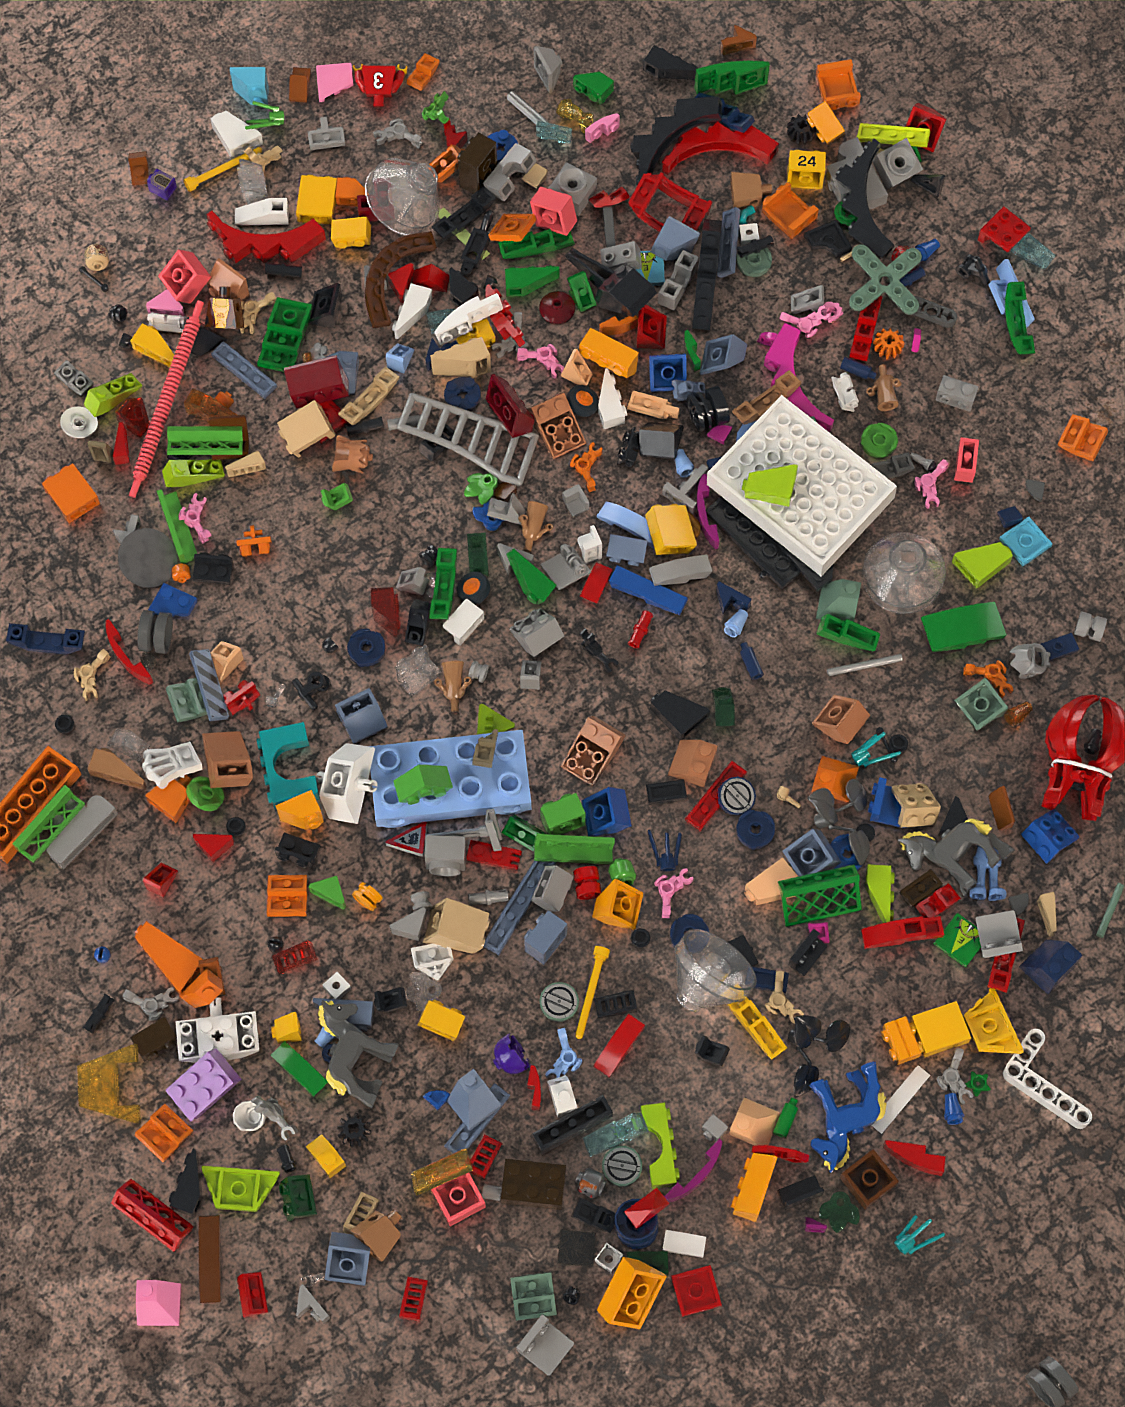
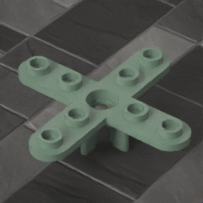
[849,245,922,315]

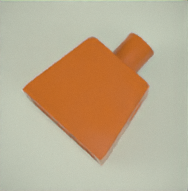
[145,775,192,823]

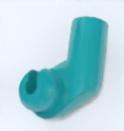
[739,205,755,225]

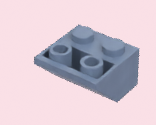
[335,688,388,744]

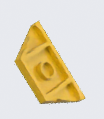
[964,988,1024,1054]

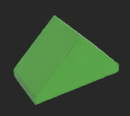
[308,876,346,910]

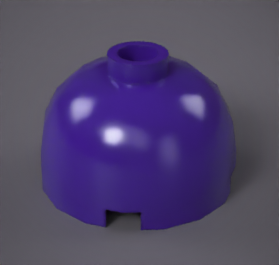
[493,1033,531,1074]

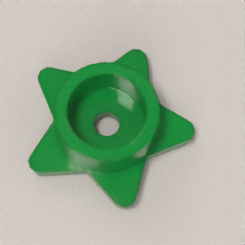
[965,1071,991,1097]

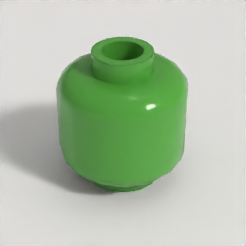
[608,858,636,886]

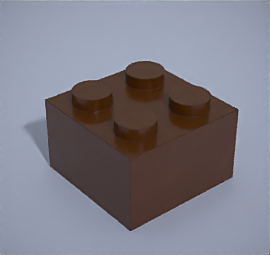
[840,1149,899,1210]

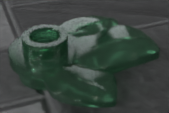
[819,1191,860,1233]

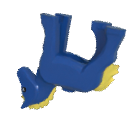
[809,1061,887,1173]

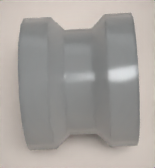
[468,661,489,683]
[410,891,432,912]

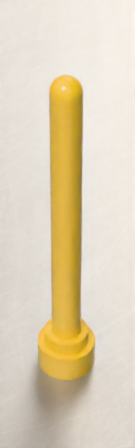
[183,147,262,192]
[575,946,610,1039]

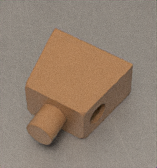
[730,172,772,210]
[351,1209,402,1262]

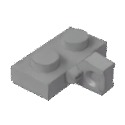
[307,117,346,150]

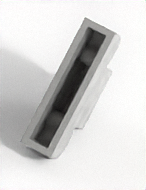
[826,137,888,209]
[46,795,118,870]

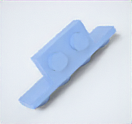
[988,259,1035,328]

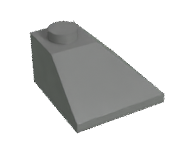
[534,46,562,94]

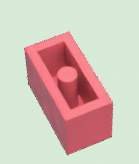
[954,437,979,483]

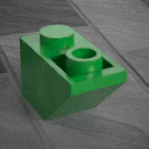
[573,72,614,105]

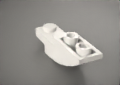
[435,293,503,345]

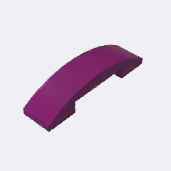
[696,474,719,549]
[664,1138,722,1203]

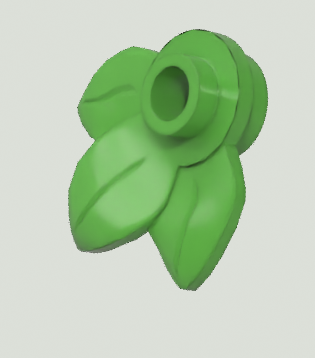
[464,473,498,505]

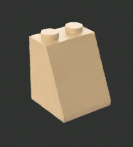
[423,898,490,954]

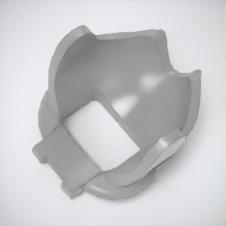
[1009,643,1051,679]

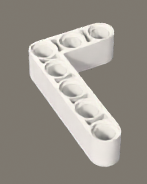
[1003,1029,1092,1129]

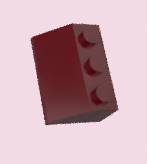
[284,355,349,409]
[485,374,535,438]

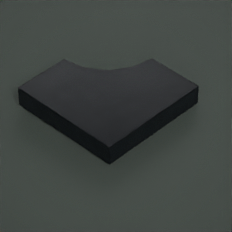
[804,219,852,257]

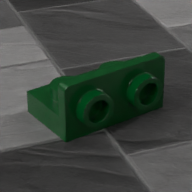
[279,1174,317,1221]
[627,1251,669,1277]

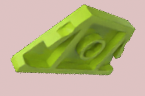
[201,1166,280,1212]

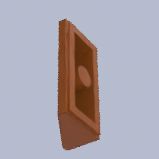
[988,786,1015,830]

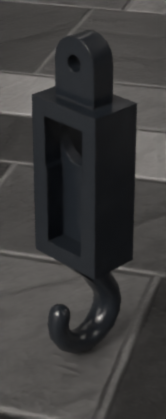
[460,210,494,277]

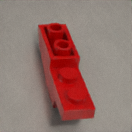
[485,284,525,347]
[861,916,944,949]

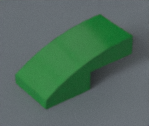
[684,330,701,373]

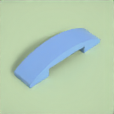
[597,501,654,549]

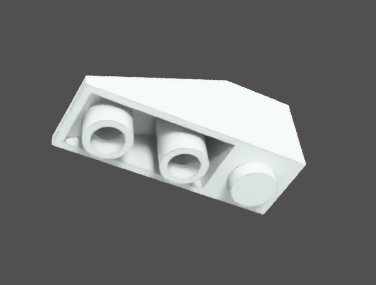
[235,198,289,225]
[392,284,433,339]
[598,368,627,429]

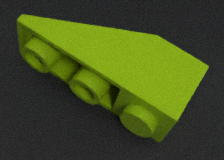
[84,373,142,417]
[162,459,225,487]
[865,864,895,923]

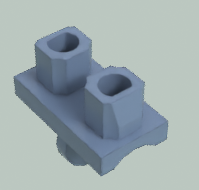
[672,380,705,401]

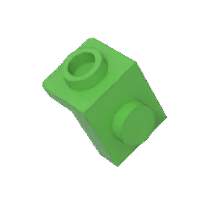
[321,483,353,510]

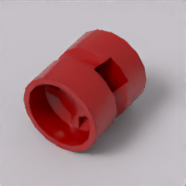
[573,866,602,900]

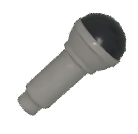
[910,452,937,472]

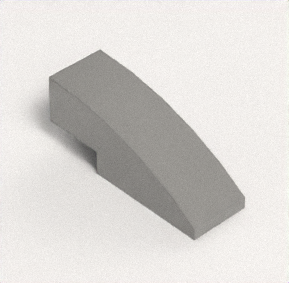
[649,555,712,586]

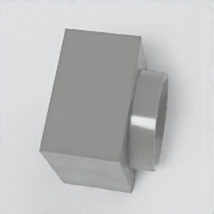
[873,138,923,189]
[548,162,597,216]
[425,835,467,877]

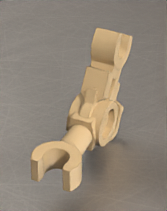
[244,146,283,173]
[240,292,276,334]
[73,649,111,701]
[765,971,804,1024]

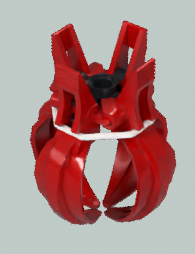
[1041,694,1125,821]

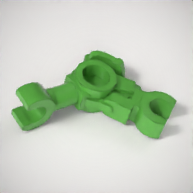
[422,91,449,124]

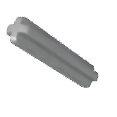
[507,91,549,130]

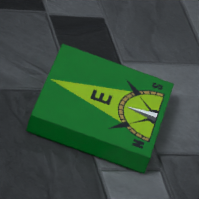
[934,913,981,968]

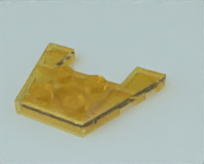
[77,1044,141,1123]

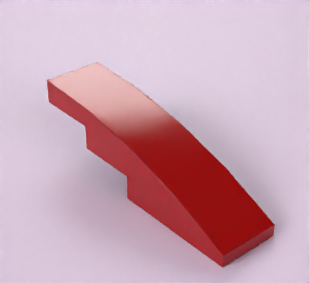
[849,296,883,361]

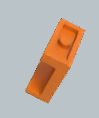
[816,59,861,110]
[762,182,819,240]
[42,463,100,524]

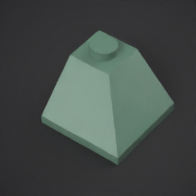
[816,579,861,622]

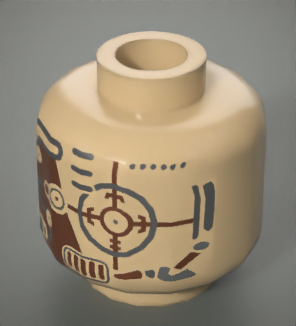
[84,244,109,271]

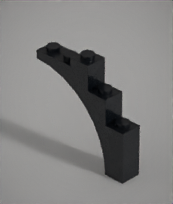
[630,96,722,185]
[835,139,895,261]
[692,219,722,330]

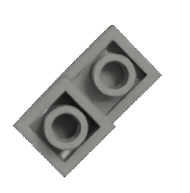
[54,360,94,396]

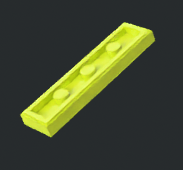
[857,123,930,147]

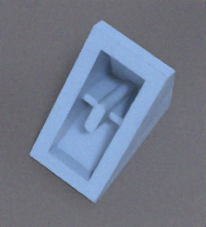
[386,343,414,374]

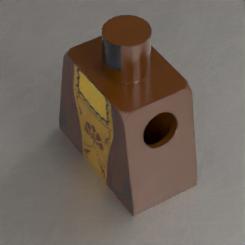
[205,286,244,329]

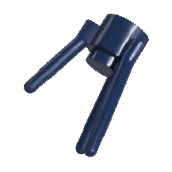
[648,830,682,871]

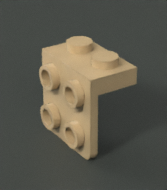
[891,783,941,827]

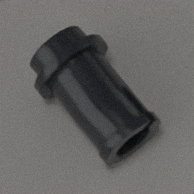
[1084,729,1102,754]
[277,1145,297,1173]

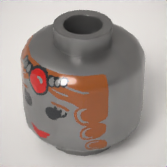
[575,1168,607,1198]

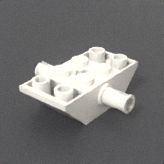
[316,743,377,824]
[176,998,260,1063]

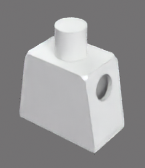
[547,1075,577,1118]

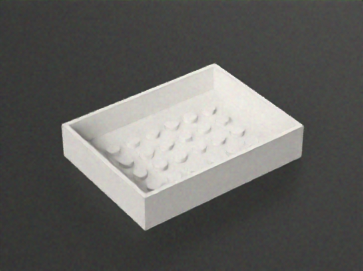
[707,395,897,576]

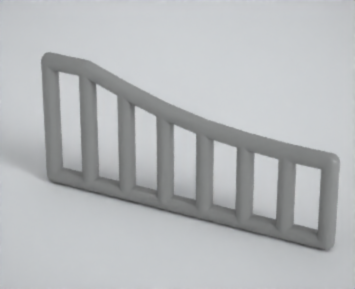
[397,393,539,486]

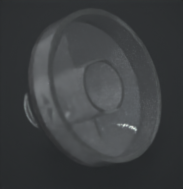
[365,158,440,235]
[862,532,946,613]
[675,929,757,1012]

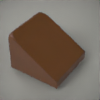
[493,481,517,502]

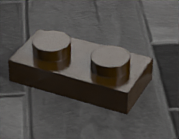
[899,869,943,908]

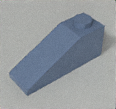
[313,998,374,1032]

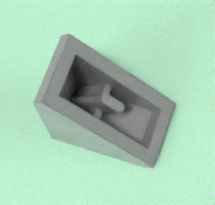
[520,660,541,690]
[389,907,427,941]

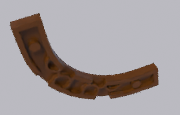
[365,231,437,328]

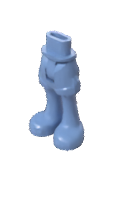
[969,845,1007,901]

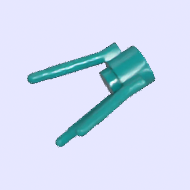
[851,732,901,767]
[894,1215,945,1255]

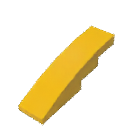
[721,985,787,1060]

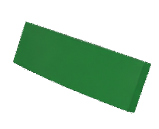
[816,613,880,651]
[270,1041,328,1097]

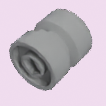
[1074,611,1107,642]

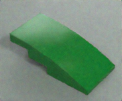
[694,61,770,95]
[257,297,312,372]
[921,602,1007,652]

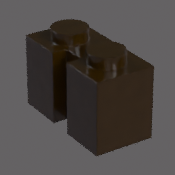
[130,1017,177,1062]

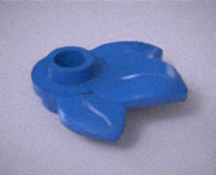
[472,500,505,531]

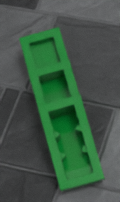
[498,229,575,259]

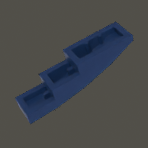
[694,93,755,133]

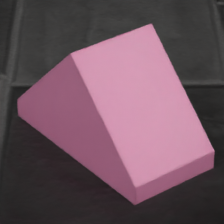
[146,289,185,316]

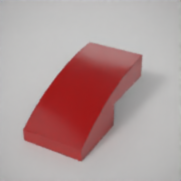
[588,187,630,208]
[580,562,614,604]
[915,883,961,918]
[527,1065,541,1111]

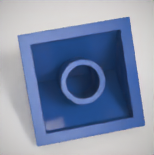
[648,354,687,392]

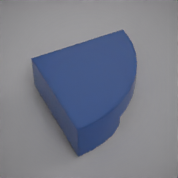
[423,1090,450,1111]

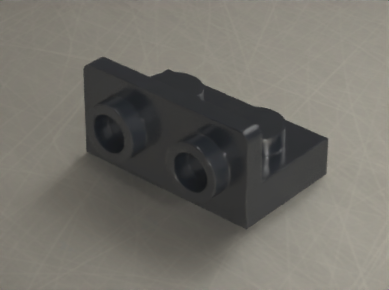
[192,552,234,585]
[274,832,321,868]
[788,929,827,976]

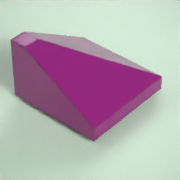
[805,1217,827,1233]

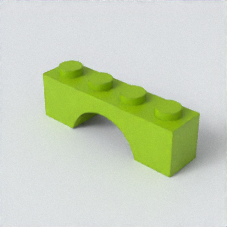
[640,1102,680,1189]

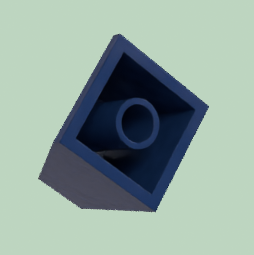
[1019,939,1083,994]

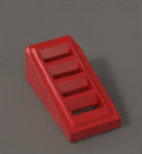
[113,422,130,465]
[467,1134,503,1180]
[399,1277,428,1322]

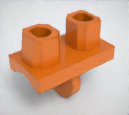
[236,525,272,557]

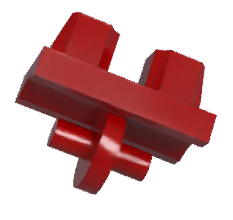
[223,680,260,715]

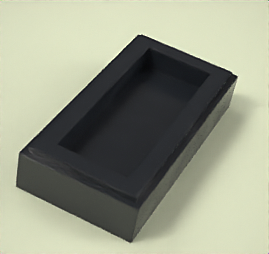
[646,779,687,805]

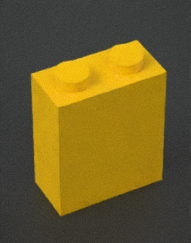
[296,175,337,225]
[645,504,697,555]
[909,1001,971,1058]

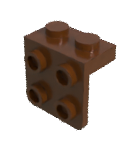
[209,415,250,460]

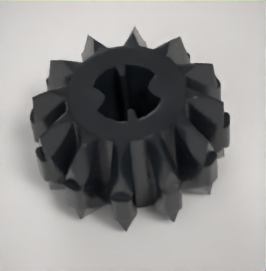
[787,114,817,144]
[337,1113,371,1148]

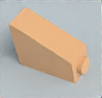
[745,857,798,905]

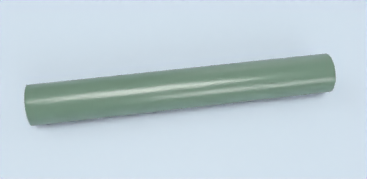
[1096,883,1125,938]

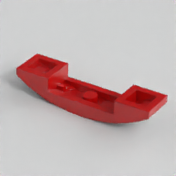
[106,619,153,685]
[987,918,1025,993]

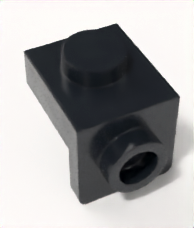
[374,987,407,1013]
[695,1035,730,1067]

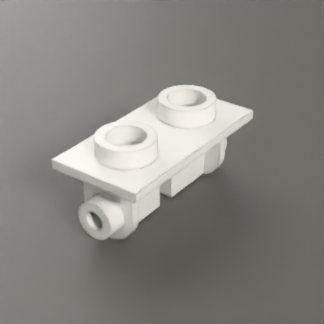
[147,312,187,333]
[831,372,859,412]

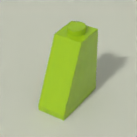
[742,464,798,507]
[952,542,1013,589]

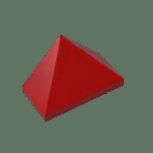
[624,1188,669,1229]

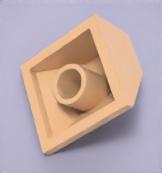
[729,1098,781,1145]

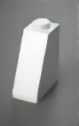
[210,111,263,159]

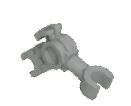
[373,118,423,148]
[492,312,528,358]
[122,987,180,1021]
[937,1047,974,1105]
[251,1096,298,1141]

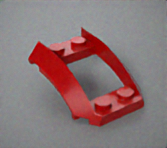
[628,172,712,232]

